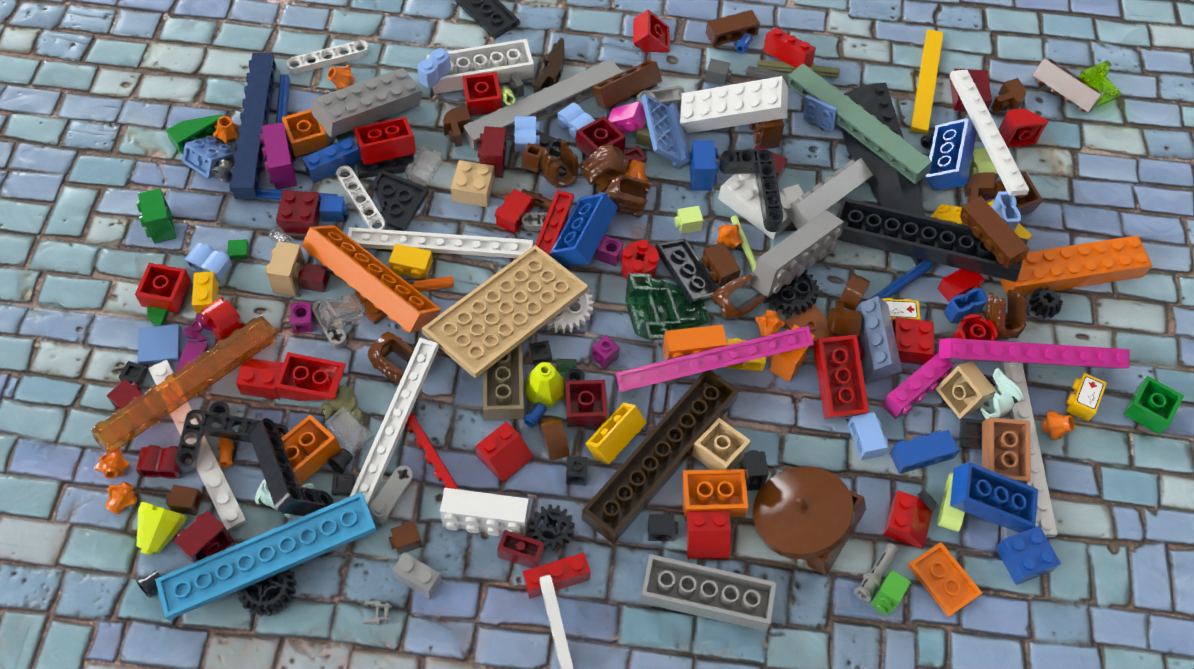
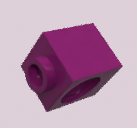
[596,235,624,267]
[291,302,314,333]
[591,335,620,370]

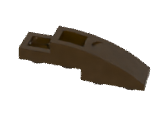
[533,38,565,94]

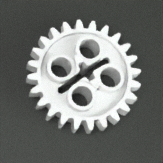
[544,289,594,334]

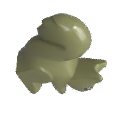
[320,385,363,428]

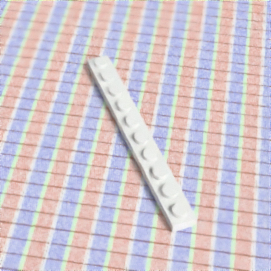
[950,70,1029,196]
[348,227,533,258]
[350,338,439,507]
[148,360,248,532]
[1000,362,1058,537]

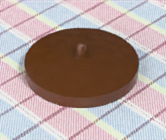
[753,466,855,560]

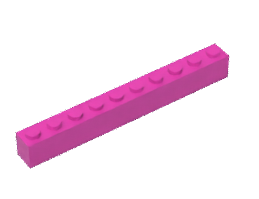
[939,338,1130,369]

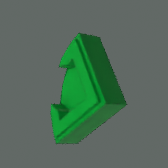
[147,306,168,326]

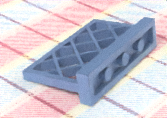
[641,94,690,169]

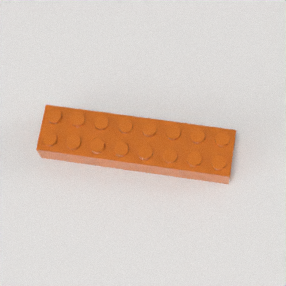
[301,225,441,333]
[999,235,1153,298]

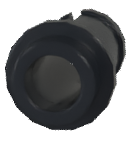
[921,127,935,148]

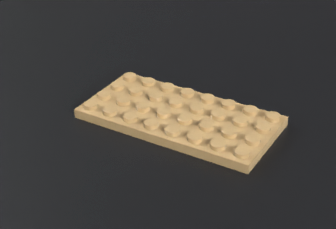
[422,245,588,379]

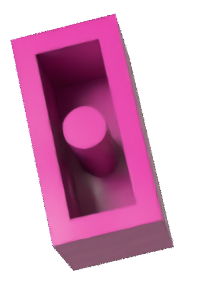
[608,101,646,134]

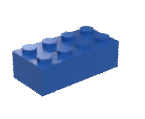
[925,118,977,191]
[550,193,618,267]
[950,462,1038,533]

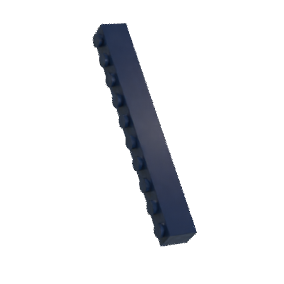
[229,53,276,199]

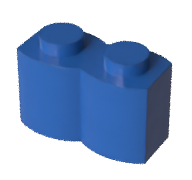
[944,288,987,323]

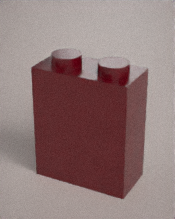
[950,68,992,111]

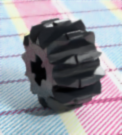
[1029,287,1063,319]

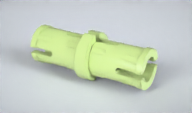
[500,86,515,105]

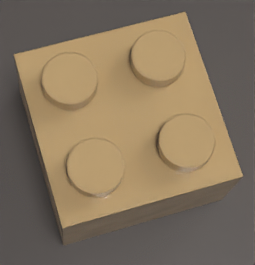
[451,160,495,207]
[265,241,306,297]
[936,361,997,419]
[692,418,751,470]

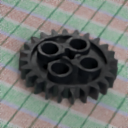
[760,270,819,315]

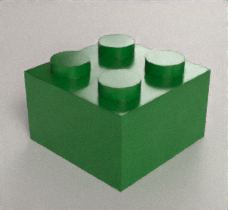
[136,188,177,244]
[1123,376,1184,435]

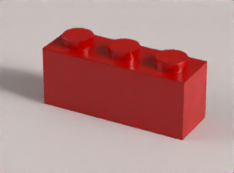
[763,28,816,68]
[523,552,591,599]

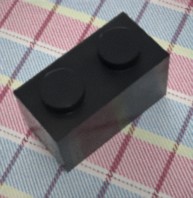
[739,450,769,491]

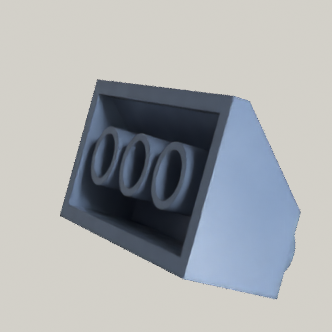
[856,296,902,384]

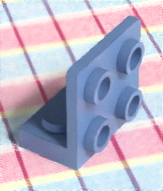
[803,95,838,132]
[182,136,236,178]

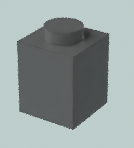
[705,58,732,86]

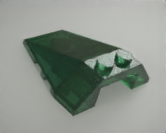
[625,273,710,340]

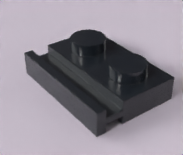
[959,418,984,450]

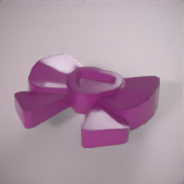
[183,313,214,342]

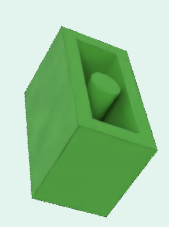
[870,570,911,615]

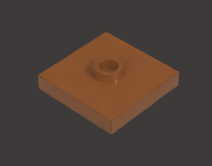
[784,305,837,350]

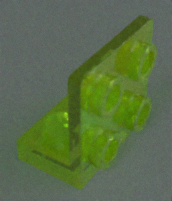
[1079,60,1122,107]

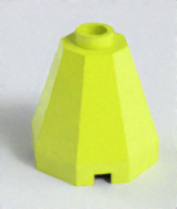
[525,362,565,408]
[137,502,187,556]

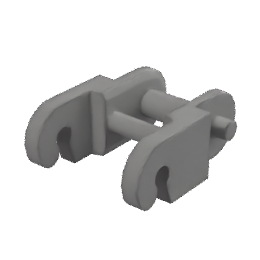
[363,601,392,625]

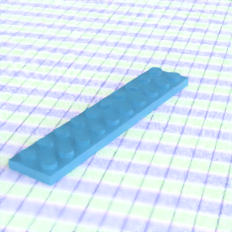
[155,492,377,621]

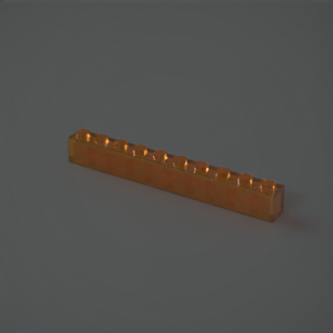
[91,315,277,456]

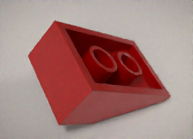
[275,352,346,401]

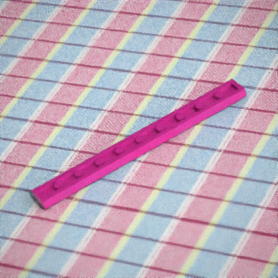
[616,326,814,392]

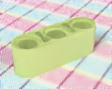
[937,472,965,532]

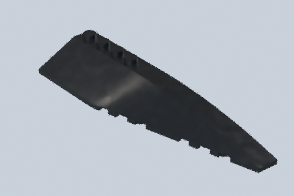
[840,83,934,265]

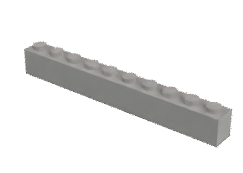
[463,59,622,151]

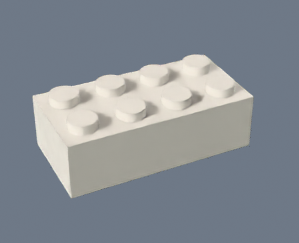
[718,173,793,240]
[440,488,529,536]

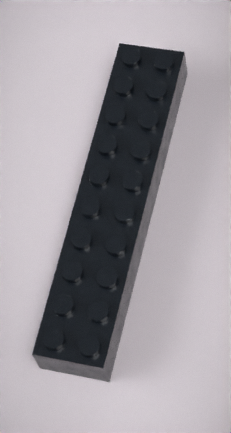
[836,197,1028,282]

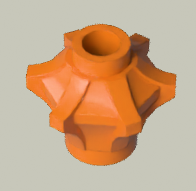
[327,65,355,90]
[213,116,239,144]
[624,160,648,181]
[716,223,743,250]
[755,310,785,337]
[1042,411,1074,440]
[94,448,130,479]
[105,481,138,514]

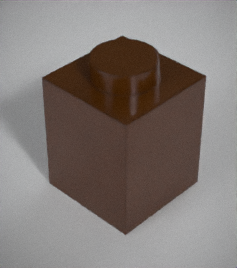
[166,485,203,516]
[388,521,423,555]

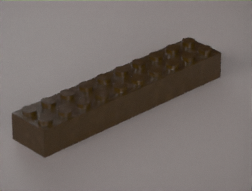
[581,370,739,544]

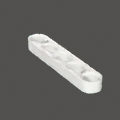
[287,40,369,74]
[337,166,386,230]
[539,575,573,669]

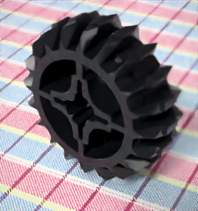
[236,568,297,617]

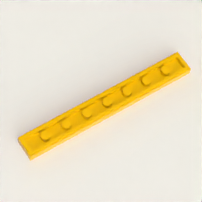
[910,29,943,134]

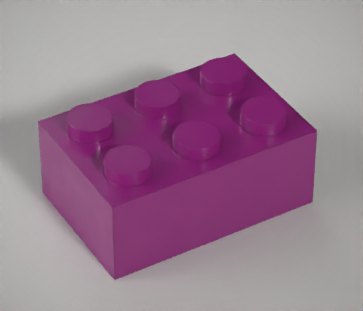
[260,122,297,189]

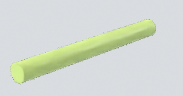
[730,215,757,274]

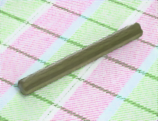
[757,59,840,78]

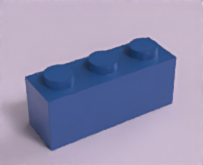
[302,137,362,183]
[890,430,959,474]

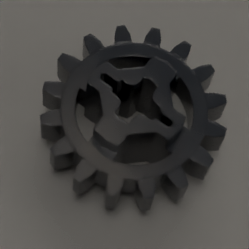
[529,504,575,551]

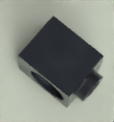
[566,456,588,486]
[648,514,678,541]

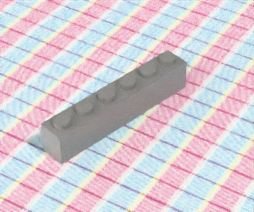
[786,158,873,229]

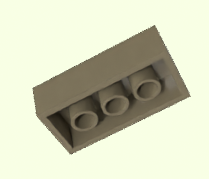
[483,343,524,420]

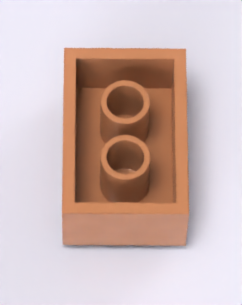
[982,418,1031,483]

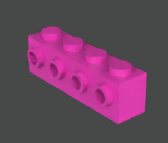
[882,353,954,419]

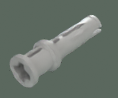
[854,543,899,602]

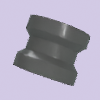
[211,159,233,182]

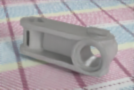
[636,86,684,111]
[369,466,413,525]

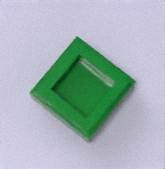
[227,239,248,259]

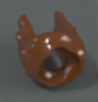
[542,140,579,188]
[579,144,629,192]
[606,174,651,217]
[711,274,765,320]
[985,290,1027,340]
[367,332,414,385]

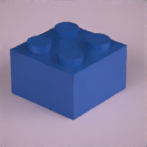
[689,140,719,191]
[995,526,1061,585]

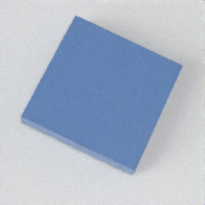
[138,324,180,365]

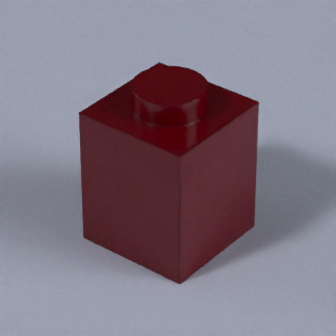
[298,263,330,293]

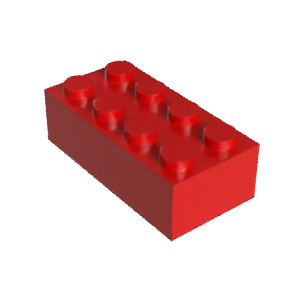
[813,335,869,420]

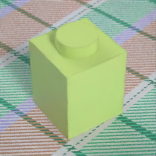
[674,206,703,234]

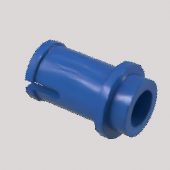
[735,33,753,53]
[524,402,547,428]

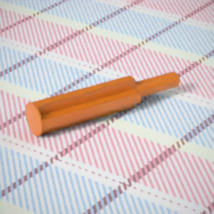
[410,276,454,292]

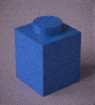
[319,196,348,222]

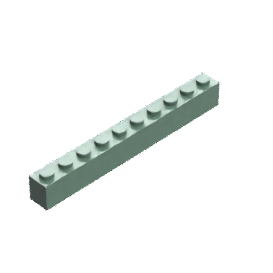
[788,64,932,184]

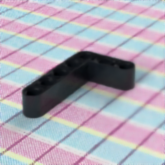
[719,149,783,232]
[176,409,289,472]
[249,418,334,516]

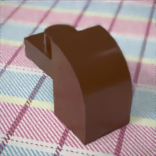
[991,78,1026,113]
[443,106,471,147]
[521,143,550,173]
[964,172,996,203]
[839,273,870,311]
[827,301,862,337]
[538,418,570,461]

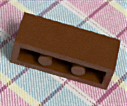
[705,10,760,47]

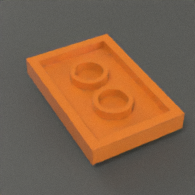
[907,542,982,618]

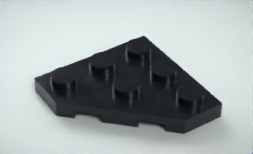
[372,170,429,231]

